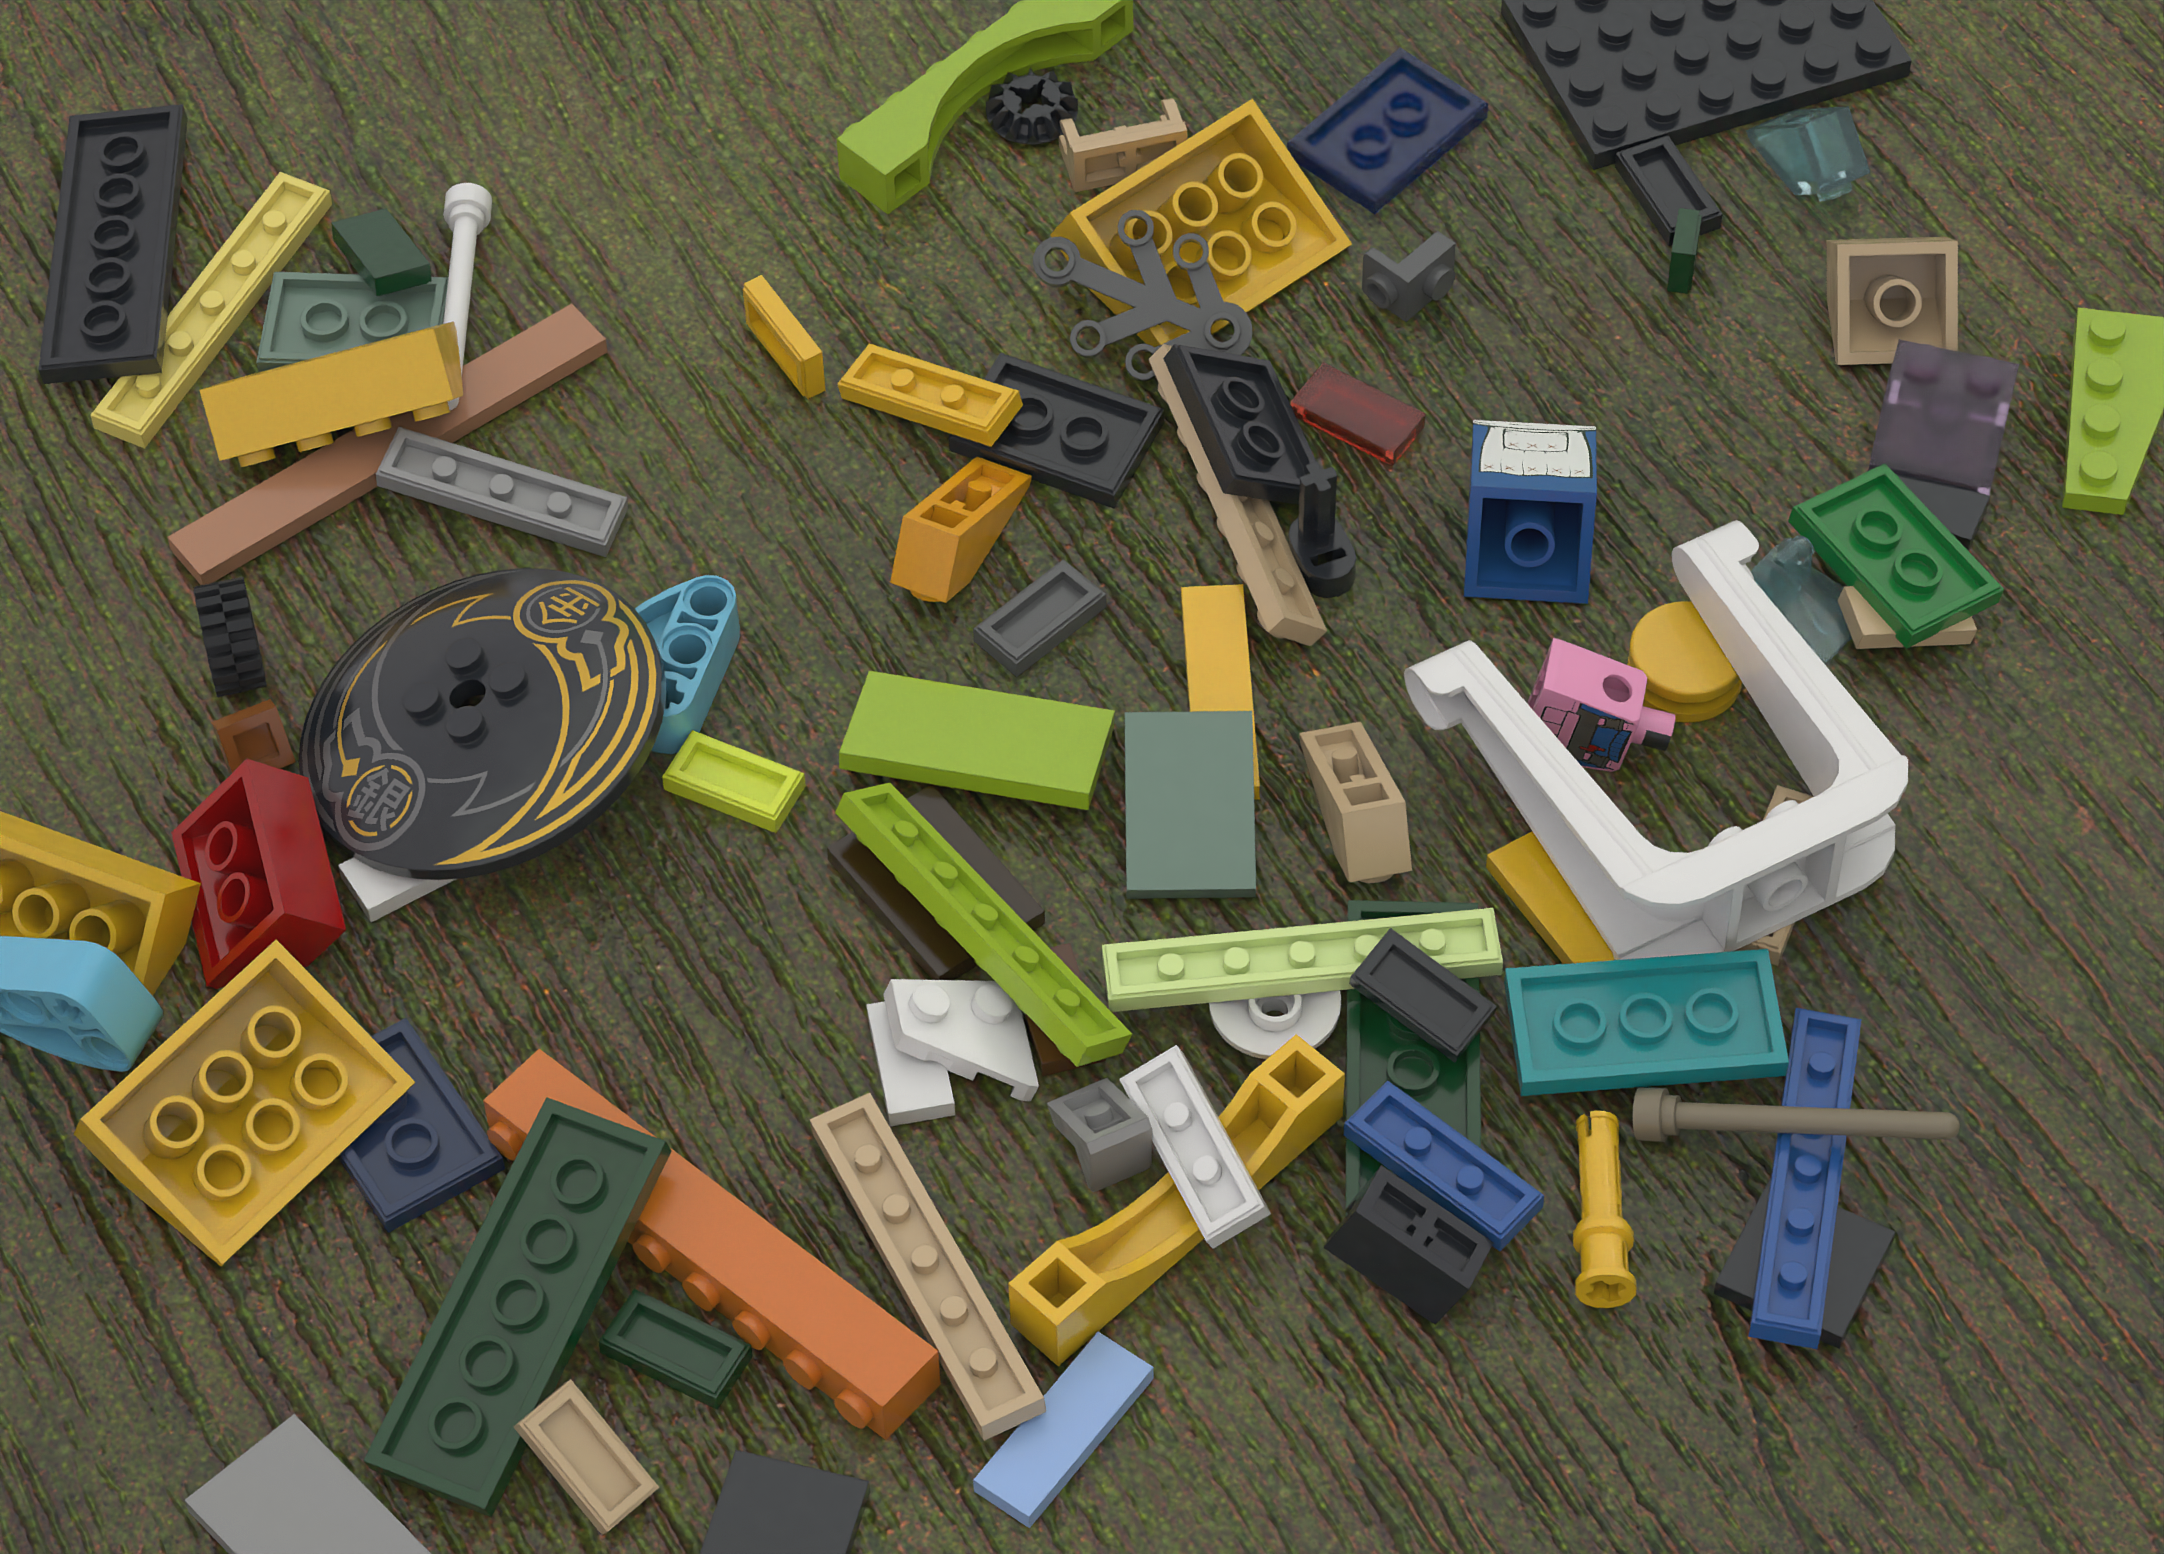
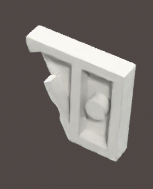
[883,979,1039,1101]

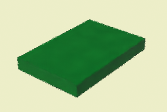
[1788,463,2004,649]

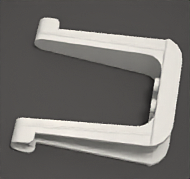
[1404,520,1908,960]

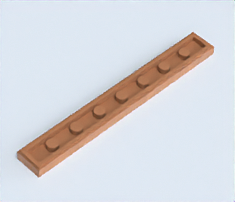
[167,303,608,585]

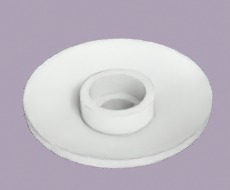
[1209,990,1341,1059]

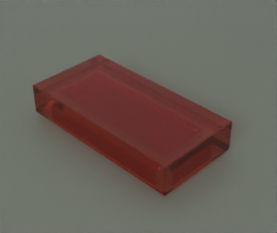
[1291,362,1426,466]

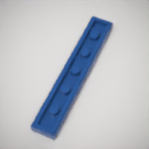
[1748,1008,1862,1349]

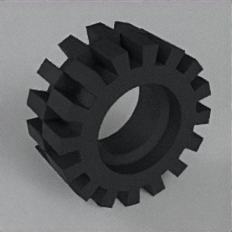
[193,577,267,697]

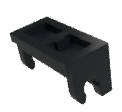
[1323,1165,1494,1325]

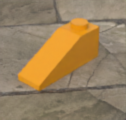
[890,457,1032,603]

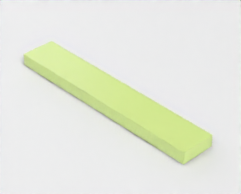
[1102,908,1503,1012]

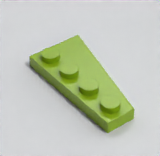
[2062,307,2164,515]

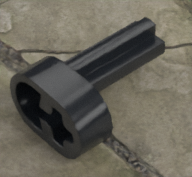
[1288,462,1356,598]

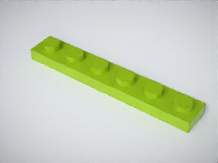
[835,782,1132,1067]

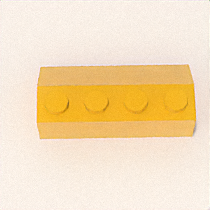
[199,321,463,467]
[0,811,201,996]

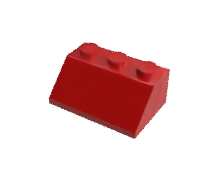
[171,759,346,989]

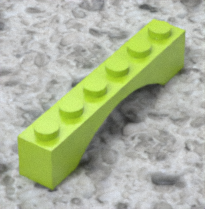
[836,0,1133,215]

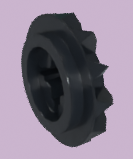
[986,67,1078,145]

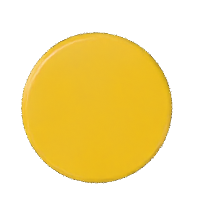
[1627,601,1742,723]

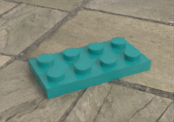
[1504,949,1789,1096]

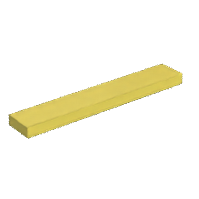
[90,172,333,449]

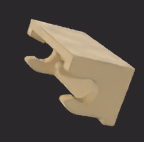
[1059,98,1187,192]

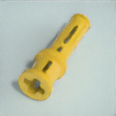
[1573,1111,1637,1308]

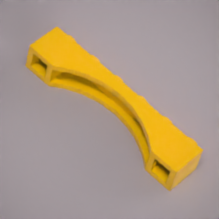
[1008,1034,1345,1367]

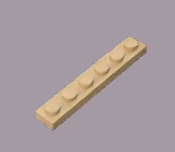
[1149,344,1327,646]
[810,1093,1046,1441]

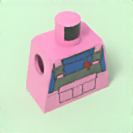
[1527,638,1675,772]

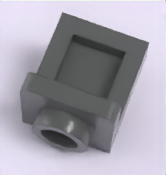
[1362,231,1456,322]

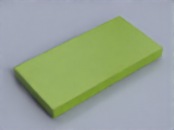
[839,671,1115,810]

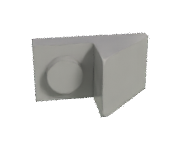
[1047,1078,1152,1192]

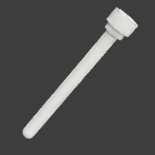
[443,183,492,410]

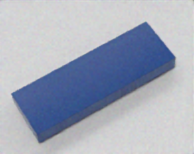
[1344,1081,1544,1251]

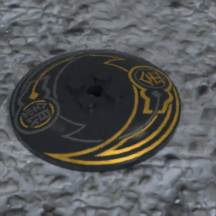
[299,568,666,880]

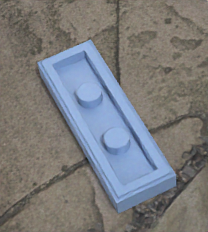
[973,1332,1154,1528]

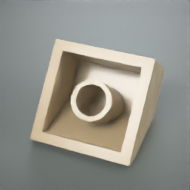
[1826,237,1958,365]

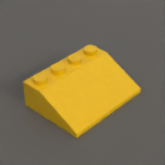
[1050,99,1352,347]
[74,939,415,1266]

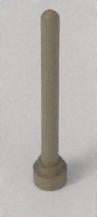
[1633,1087,1960,1142]

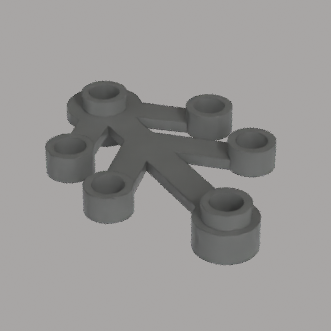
[1033,210,1252,382]

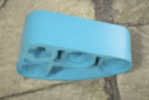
[635,575,740,754]
[0,936,163,1072]

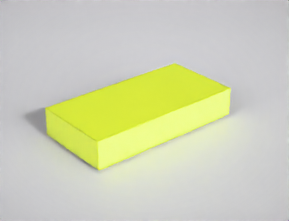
[662,730,806,833]

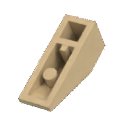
[1299,722,1412,883]

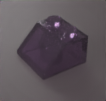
[1869,339,2020,495]

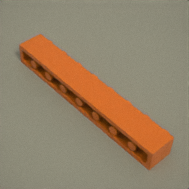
[483,1049,941,1440]

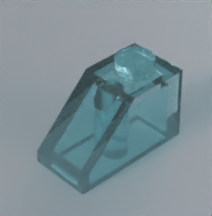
[1746,106,1870,201]

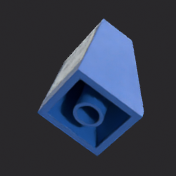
[1464,420,1597,604]

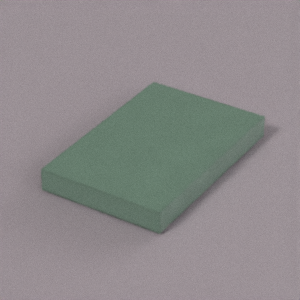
[256,272,448,372]
[1125,711,1256,899]

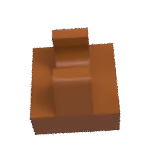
[211,699,296,775]

